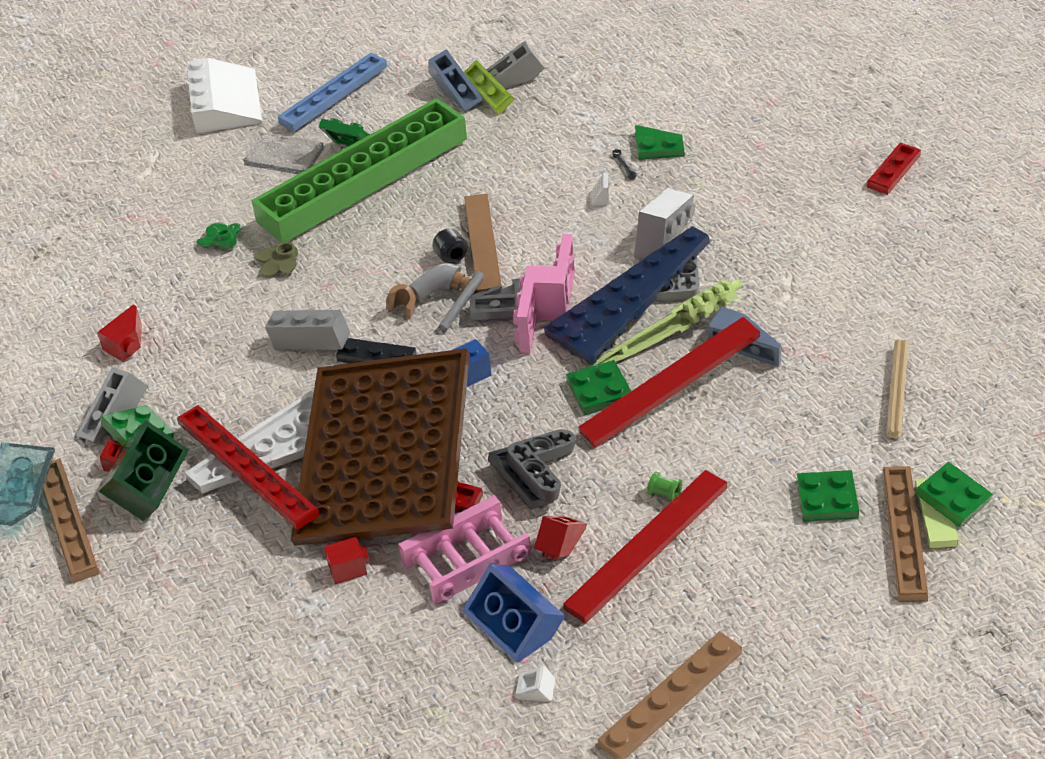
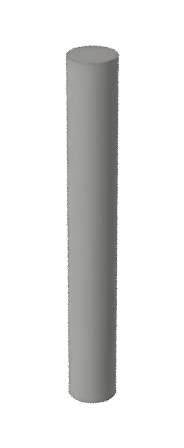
[439,271,485,331]

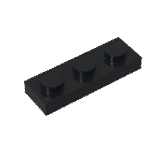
[336,338,417,363]
[488,447,554,510]

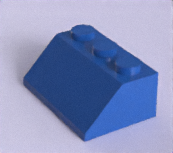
[462,563,565,662]

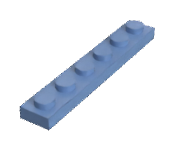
[277,53,387,131]

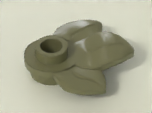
[253,242,299,277]

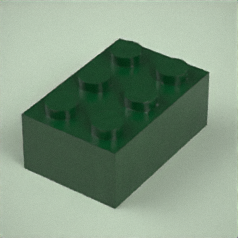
[98,420,189,521]

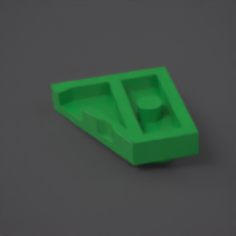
[635,125,685,160]

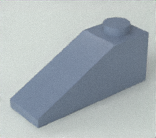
[428,49,484,112]
[708,307,781,367]

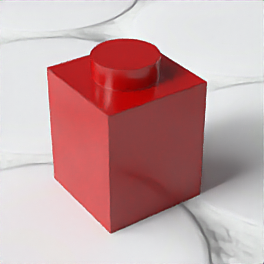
[324,537,370,584]

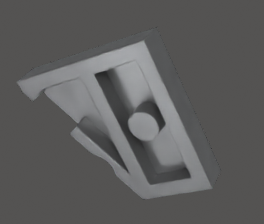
[470,278,521,320]

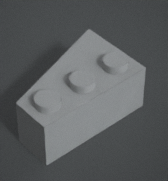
[634,188,695,259]

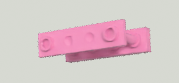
[399,495,531,605]

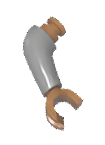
[386,263,472,319]

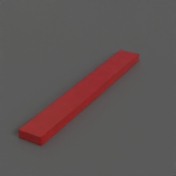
[578,316,760,448]
[177,405,320,530]
[563,470,727,624]

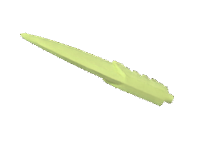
[586,279,743,368]

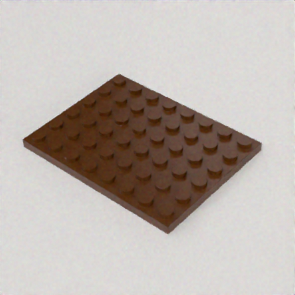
[291,348,470,546]

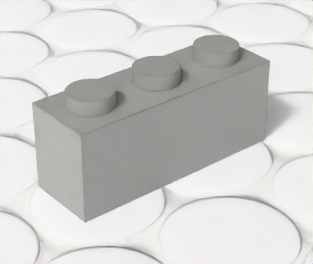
[265,310,350,350]

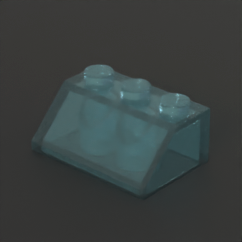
[0,442,55,526]

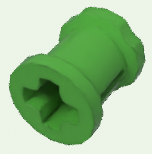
[647,472,682,502]

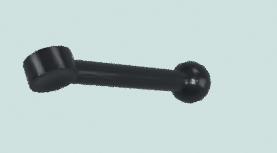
[612,149,637,180]

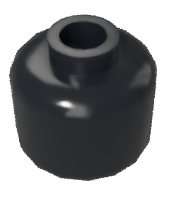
[432,228,468,264]

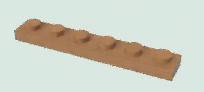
[598,631,742,759]

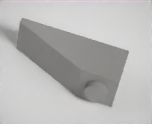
[486,41,545,88]
[76,367,148,443]

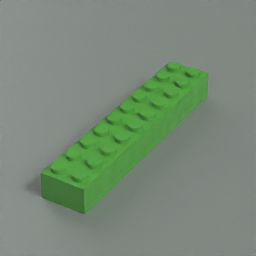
[251,98,467,243]

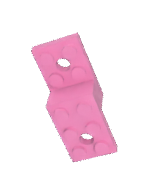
[513,233,575,354]

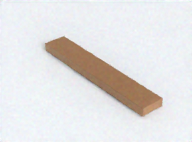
[464,194,502,293]
[35,458,100,583]
[882,466,928,602]

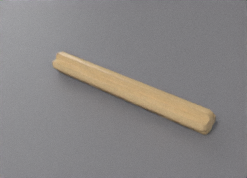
[886,339,909,439]

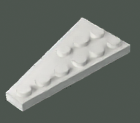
[185,391,314,493]

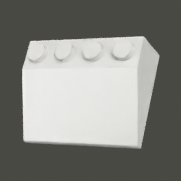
[187,58,262,134]

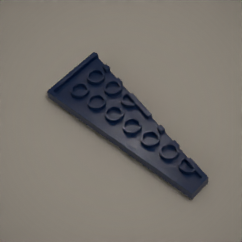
[543,226,710,365]

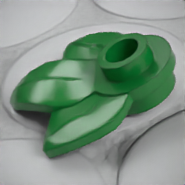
[196,222,242,250]

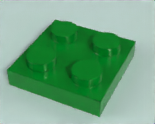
[318,118,370,147]
[566,360,631,415]
[101,405,174,447]
[915,461,993,527]
[797,470,859,522]

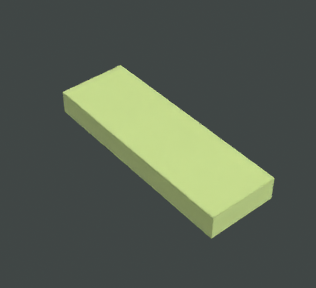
[915,478,959,548]

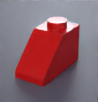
[97,304,142,362]
[534,515,588,560]

